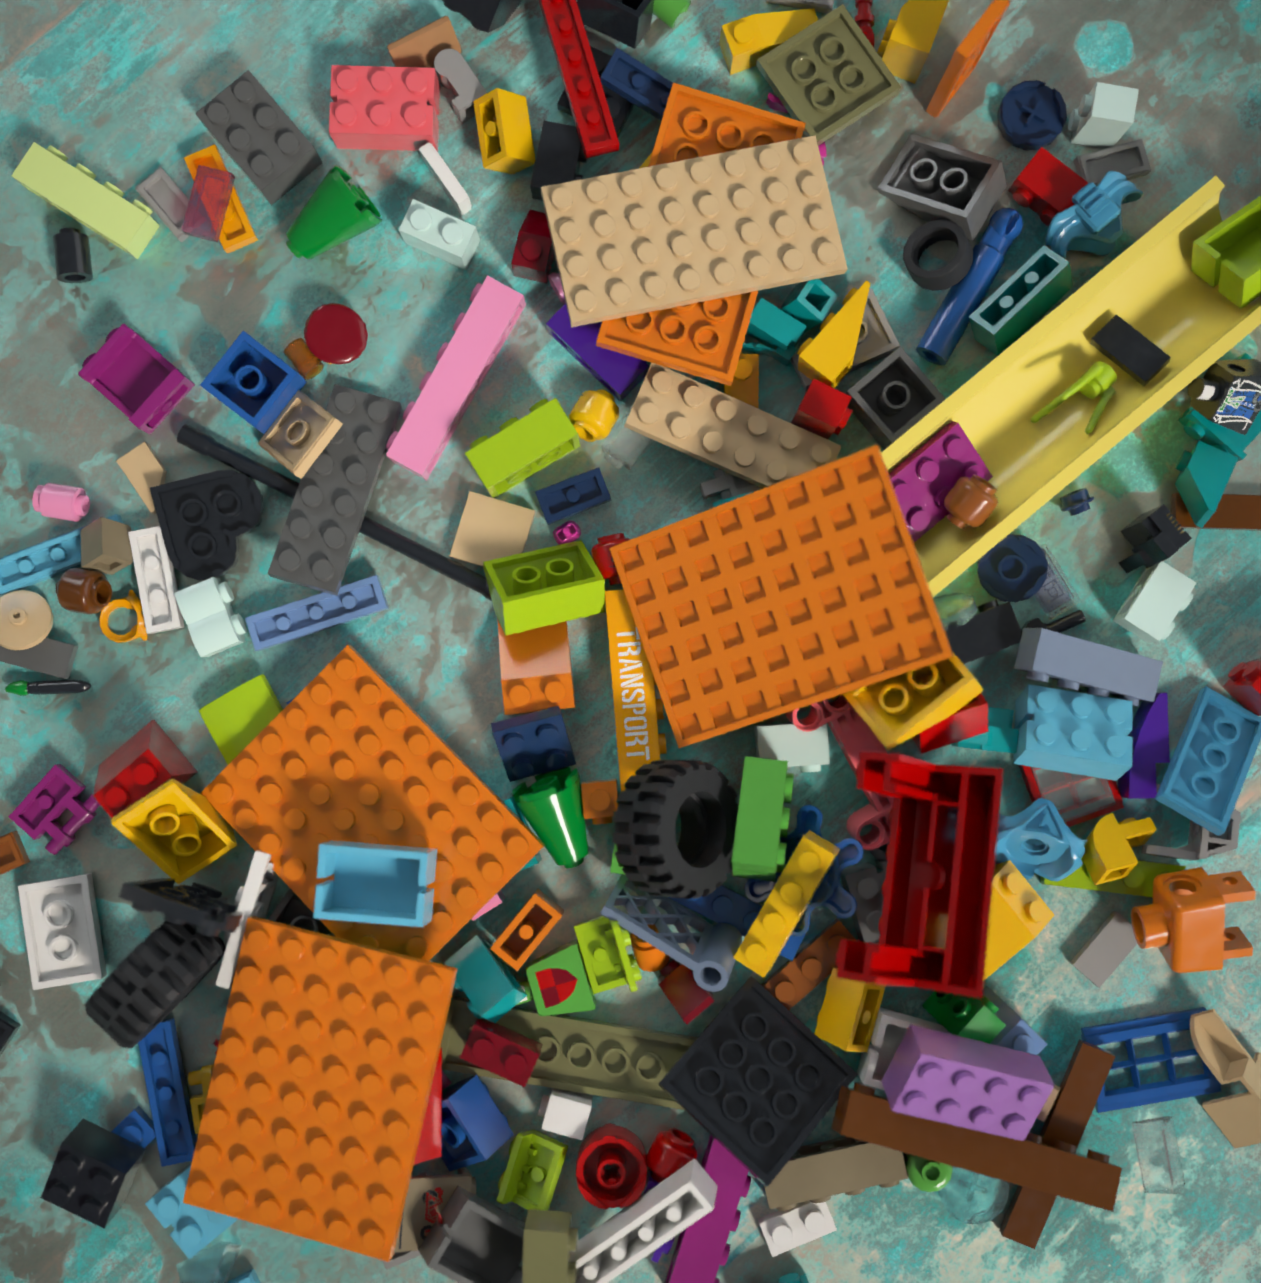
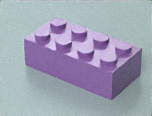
[881,1024,1055,1141]

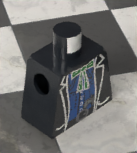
[1188,359,1261,435]

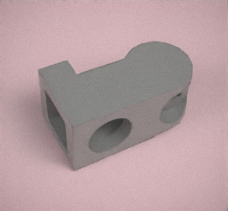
[434,49,487,124]

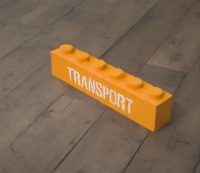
[605,590,667,791]

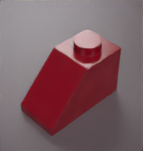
[511,209,555,284]
[657,958,714,1024]

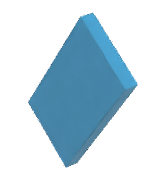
[1155,686,1261,836]

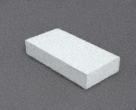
[419,142,472,216]

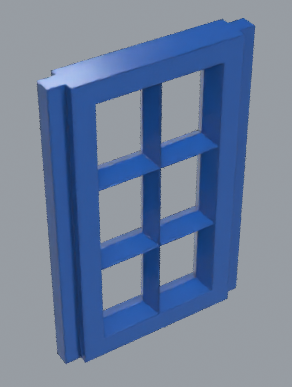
[1081,1007,1222,1113]

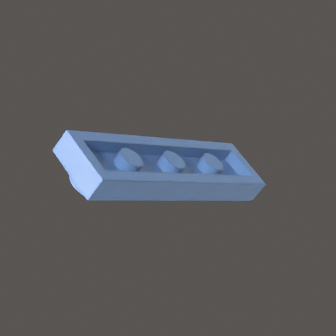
[245,575,389,651]

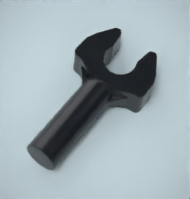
[1021,610,1086,633]

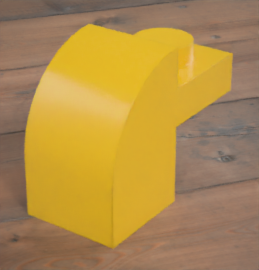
[1083,813,1157,885]

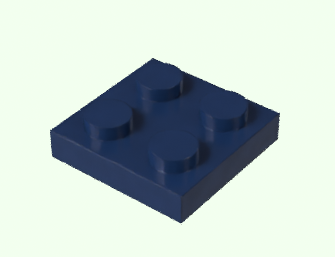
[491,706,576,782]

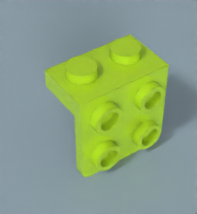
[573,916,642,994]

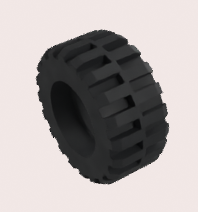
[612,760,739,899]
[85,920,226,1049]

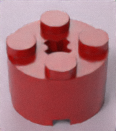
[576,1123,647,1209]

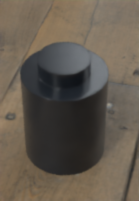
[52,228,93,283]

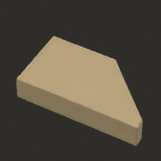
[116,442,167,514]

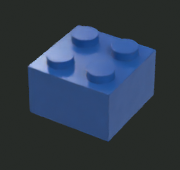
[200,331,307,434]

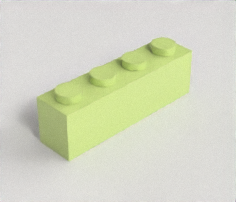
[11,142,160,259]

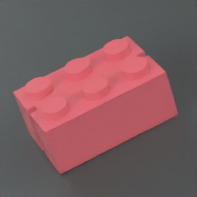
[329,65,440,151]

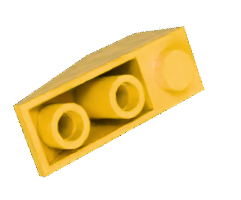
[797,280,870,388]

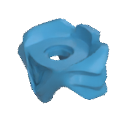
[1045,171,1144,259]
[995,798,1088,881]

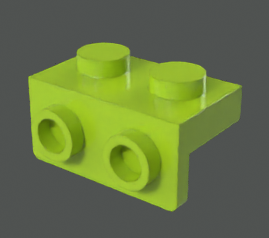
[496,1129,569,1211]

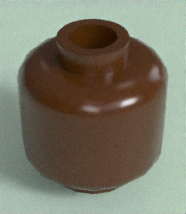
[56,568,112,615]

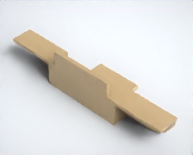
[1189,1008,1261,1148]

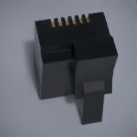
[1119,504,1192,573]

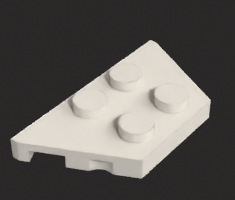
[215,850,278,989]

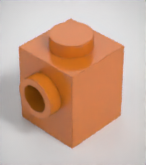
[581,779,619,824]

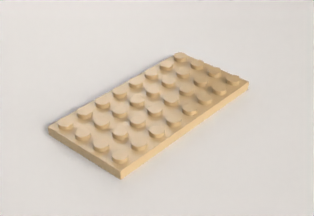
[541,135,848,327]

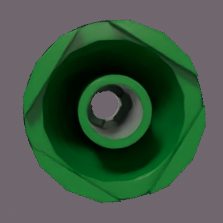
[286,165,382,260]
[511,767,589,869]

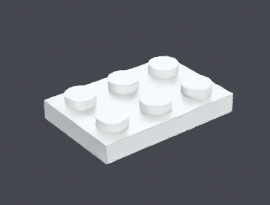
[18,873,107,990]

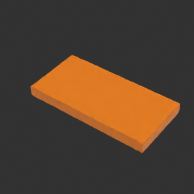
[926,0,1010,118]

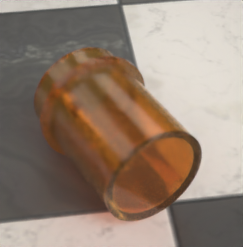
[284,338,324,380]

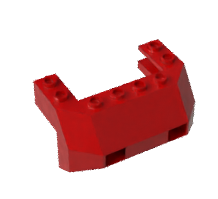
[836,752,1003,999]

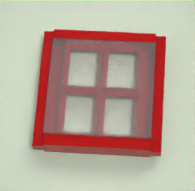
[1018,765,1124,827]

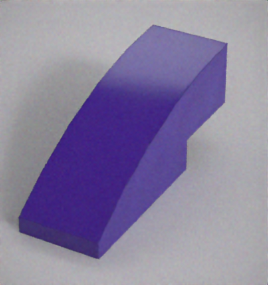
[1117,693,1170,799]

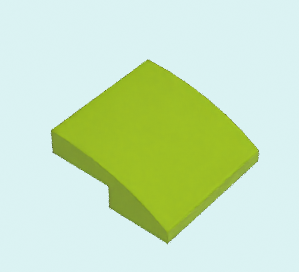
[198,674,283,765]

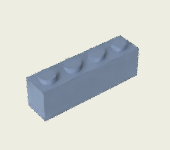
[1014,628,1163,707]

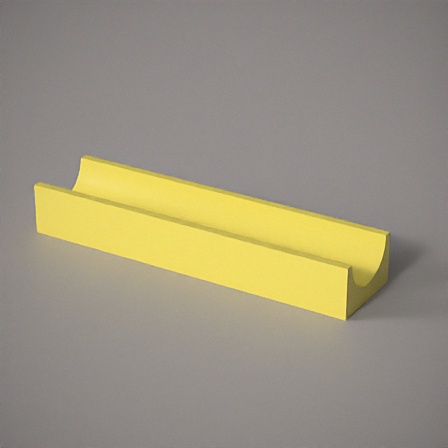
[882,176,1261,597]

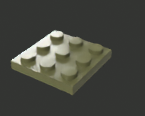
[756,4,901,146]

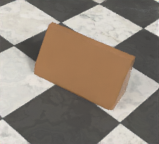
[387,15,462,68]

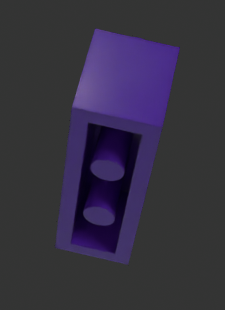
[546,303,649,402]

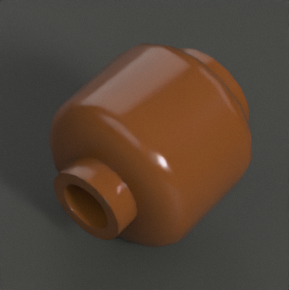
[944,474,998,529]

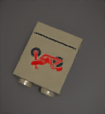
[394,1167,476,1252]

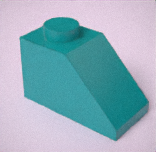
[1175,440,1238,528]

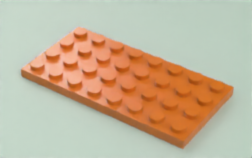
[596,82,806,386]

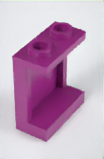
[78,324,195,435]

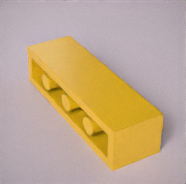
[733,831,840,978]

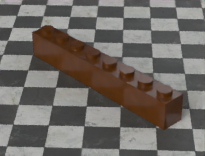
[831,1082,1122,1212]

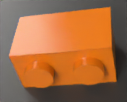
[490,888,564,971]

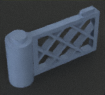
[600,874,742,992]

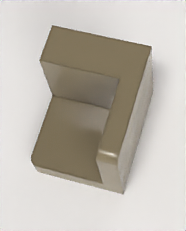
[81,517,133,575]

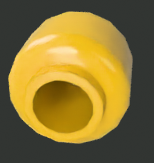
[569,389,620,442]

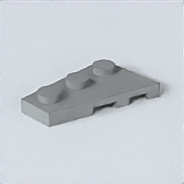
[791,288,900,391]

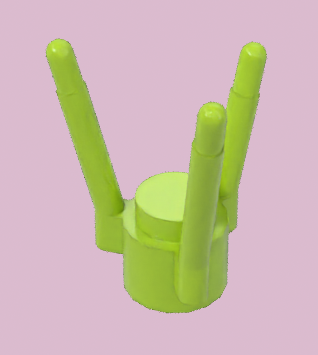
[1031,361,1117,434]

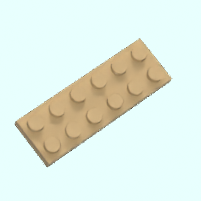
[624,363,841,488]

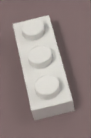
[128,526,185,634]

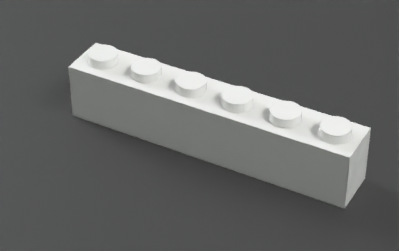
[570,1159,718,1283]

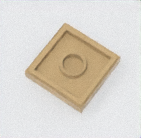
[258,390,343,479]
[449,491,536,567]

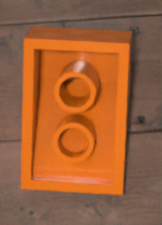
[497,619,576,715]

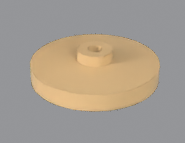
[0,590,53,650]

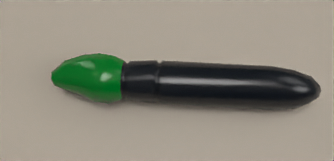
[5,680,91,696]

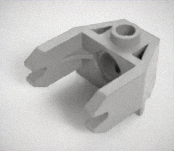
[1141,784,1241,861]

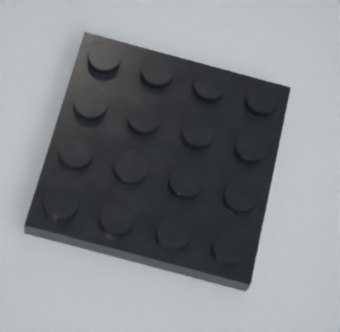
[658,976,858,1187]

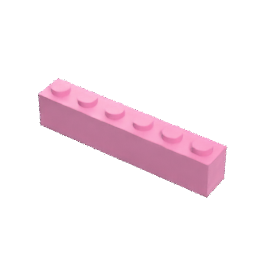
[386,275,526,481]

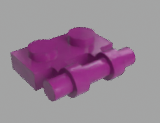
[8,764,100,855]

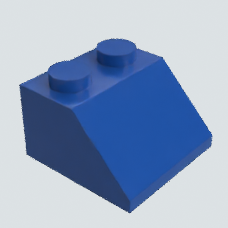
[441,1074,514,1172]

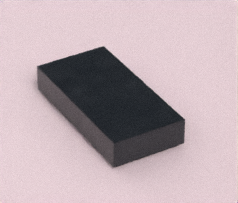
[1090,314,1171,386]

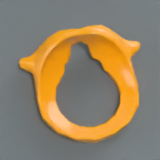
[99,590,148,643]

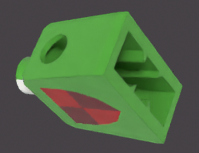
[517,939,596,1016]

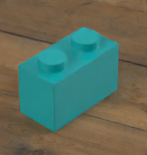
[445,935,527,1023]

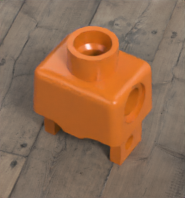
[1131,867,1256,973]

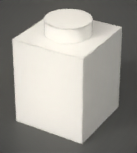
[537,1088,593,1140]

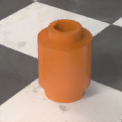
[630,924,670,972]

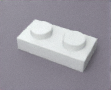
[758,1201,837,1257]

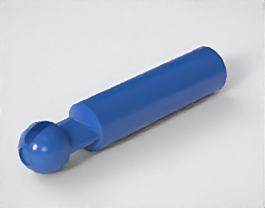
[916,208,1023,366]

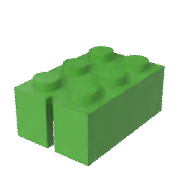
[732,756,794,882]

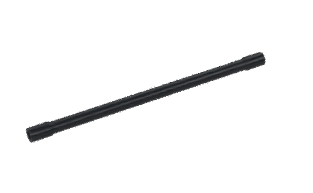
[177,424,492,601]

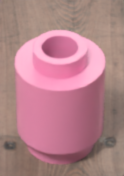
[32,483,90,522]

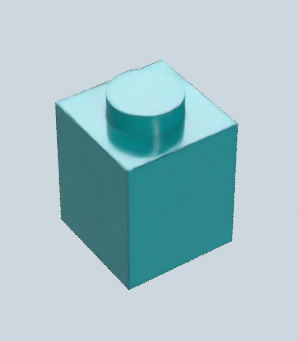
[780,279,838,334]

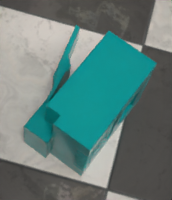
[742,297,807,366]
[952,707,1019,754]

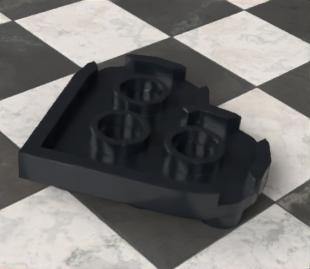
[150,470,264,581]
[119,878,243,936]

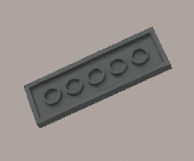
[268,384,402,596]

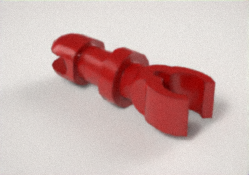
[854,0,875,47]

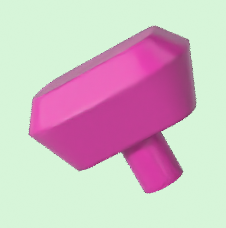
[553,520,581,545]

